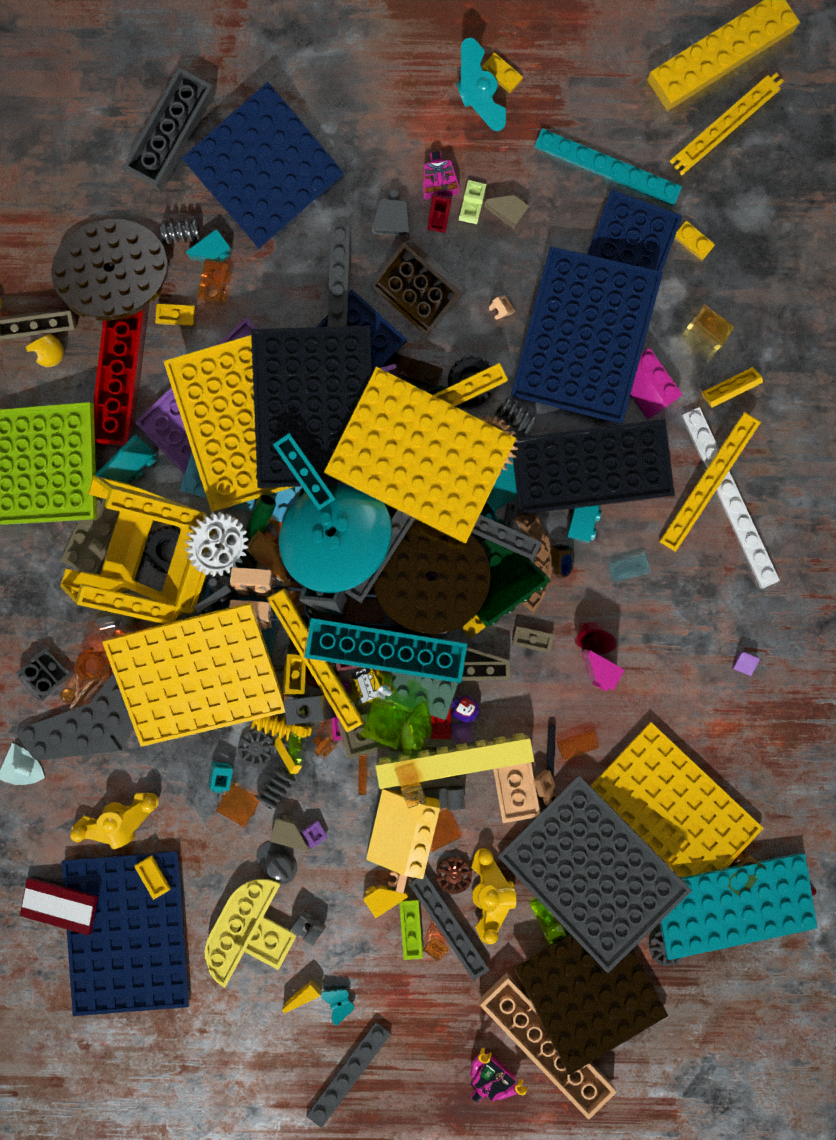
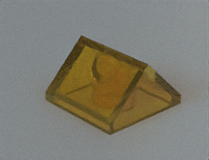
[687,304,735,350]

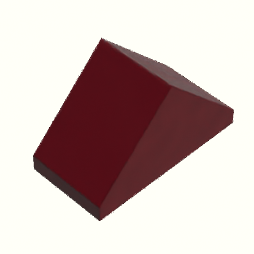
[427,194,452,233]

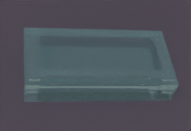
[608,554,651,582]

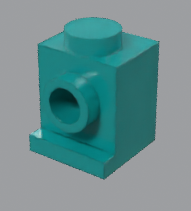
[208,761,233,793]

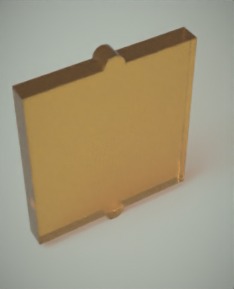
[216,783,259,827]
[430,808,462,852]

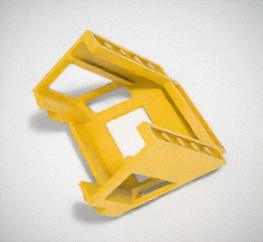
[60,475,214,624]

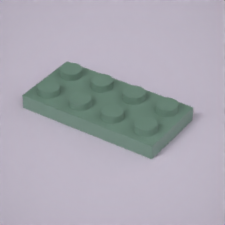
[385,672,459,720]

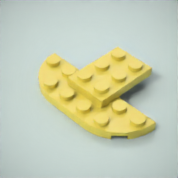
[205,879,297,988]

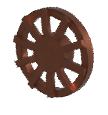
[436,857,472,894]

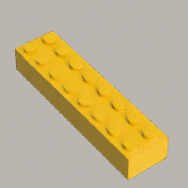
[647,0,800,111]

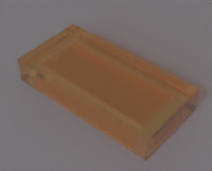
[556,729,599,761]
[358,754,367,795]

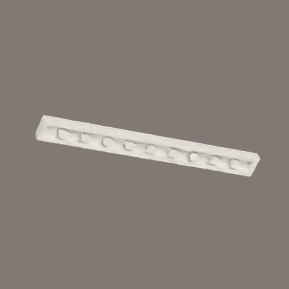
[681,407,780,589]

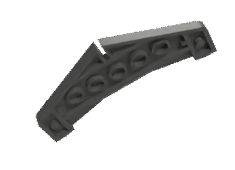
[16,673,134,760]

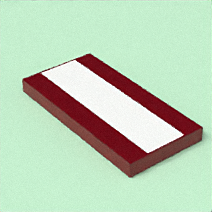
[20,877,98,935]

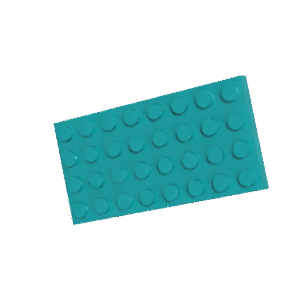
[660,852,818,960]

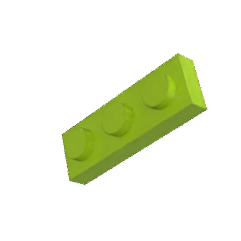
[399,899,423,960]

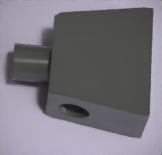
[372,190,409,237]

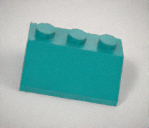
[95,435,158,484]

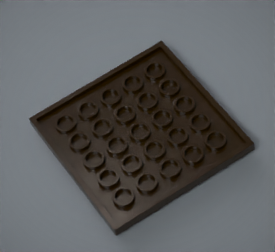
[513,934,668,1075]

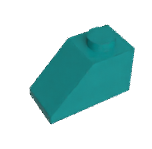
[186,229,232,263]

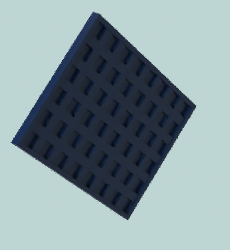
[62,851,190,1016]

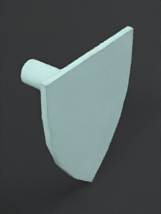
[0,743,45,785]

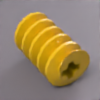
[251,714,293,741]

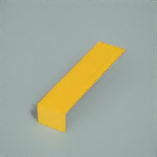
[274,736,302,774]

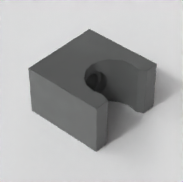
[284,695,336,725]

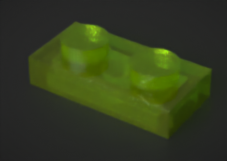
[288,734,302,775]

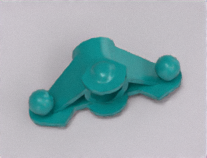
[456,38,506,131]

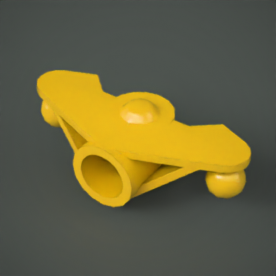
[70,793,159,849]
[471,848,516,945]

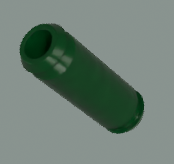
[243,494,276,550]

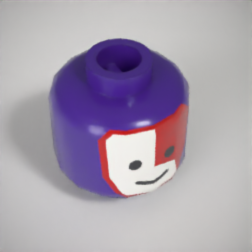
[451,695,481,723]

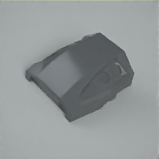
[16,647,73,703]

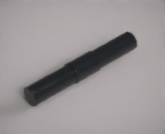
[546,725,556,776]

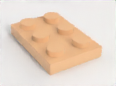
[493,762,540,823]

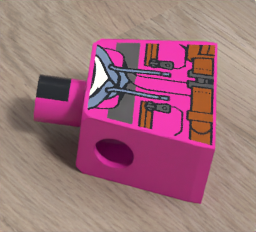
[423,151,460,199]

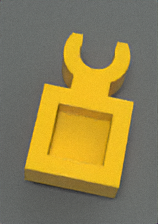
[291,723,314,738]

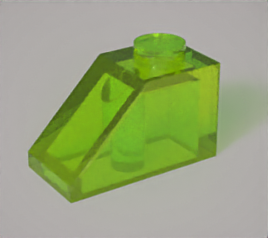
[529,899,567,945]

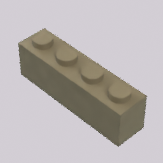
[0,308,77,340]

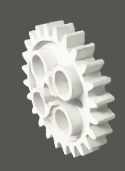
[185,512,248,576]

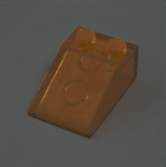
[246,530,301,587]

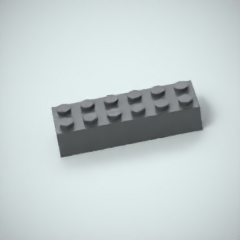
[123,67,216,192]

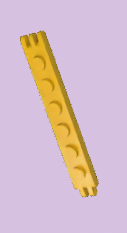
[669,73,784,176]

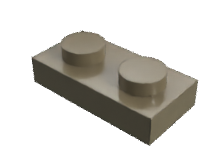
[512,626,554,653]

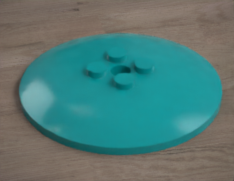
[279,485,392,593]

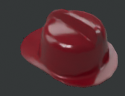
[575,622,618,654]

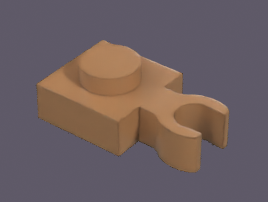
[533,770,557,806]

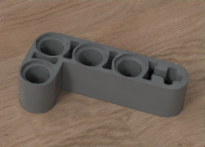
[397,785,465,810]

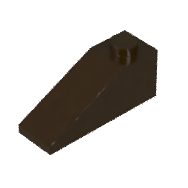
[384,354,443,390]

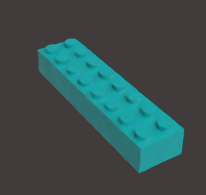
[303,618,467,683]

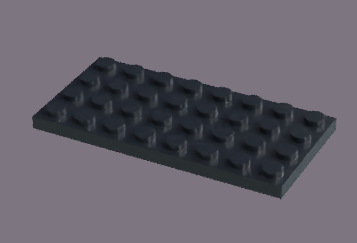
[512,419,675,515]

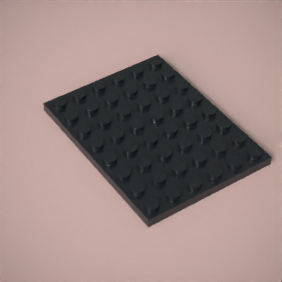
[251,326,372,488]

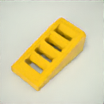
[282,980,322,1013]

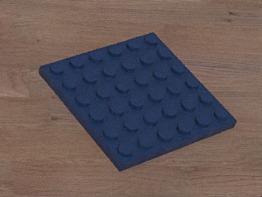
[181,82,344,249]

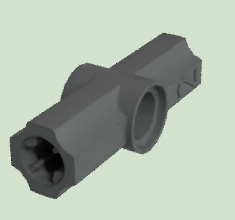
[96,611,146,630]

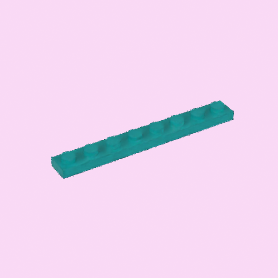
[534,129,682,206]

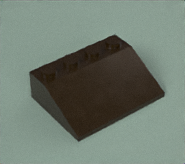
[370,239,467,336]

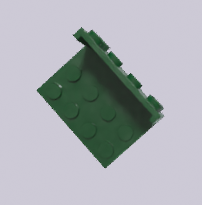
[475,519,551,628]

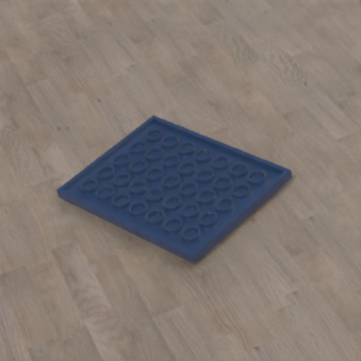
[511,246,663,424]

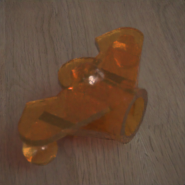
[60,630,126,710]

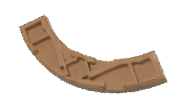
[515,514,552,613]

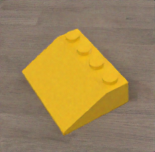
[366,788,440,879]

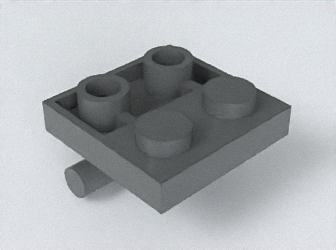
[194,577,235,614]

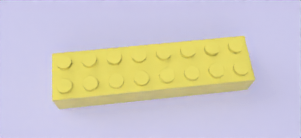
[376,733,534,789]

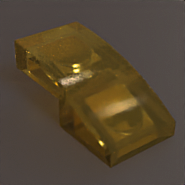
[395,762,427,809]

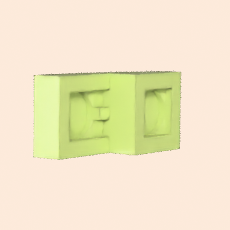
[459,180,487,224]

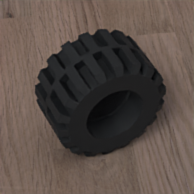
[448,355,494,406]
[144,525,181,574]

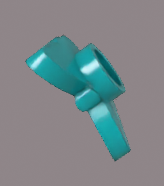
[321,989,354,1026]

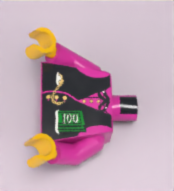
[470,1048,529,1103]

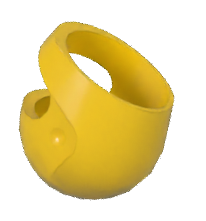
[25,334,64,367]

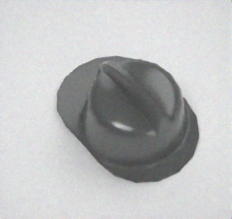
[256,842,297,884]

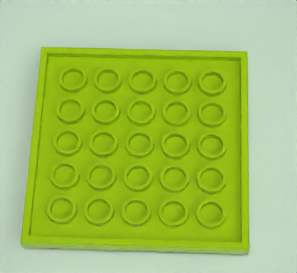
[0,402,97,525]

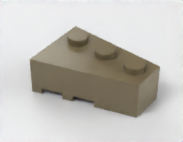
[462,647,510,681]

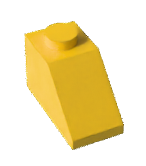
[281,654,306,698]
[363,885,408,919]

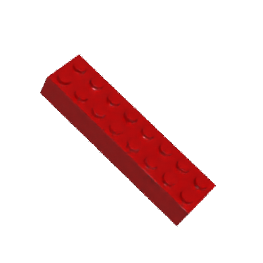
[93,303,149,447]

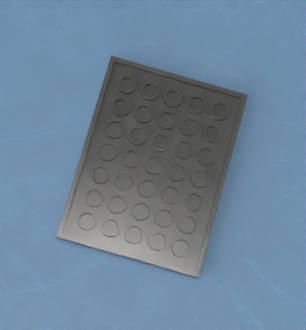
[498,775,692,973]

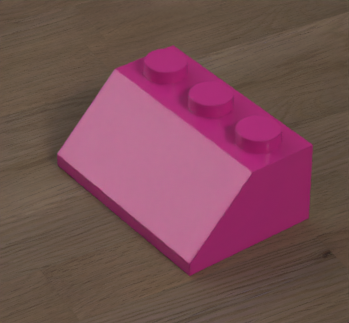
[631,348,683,420]
[582,649,625,692]

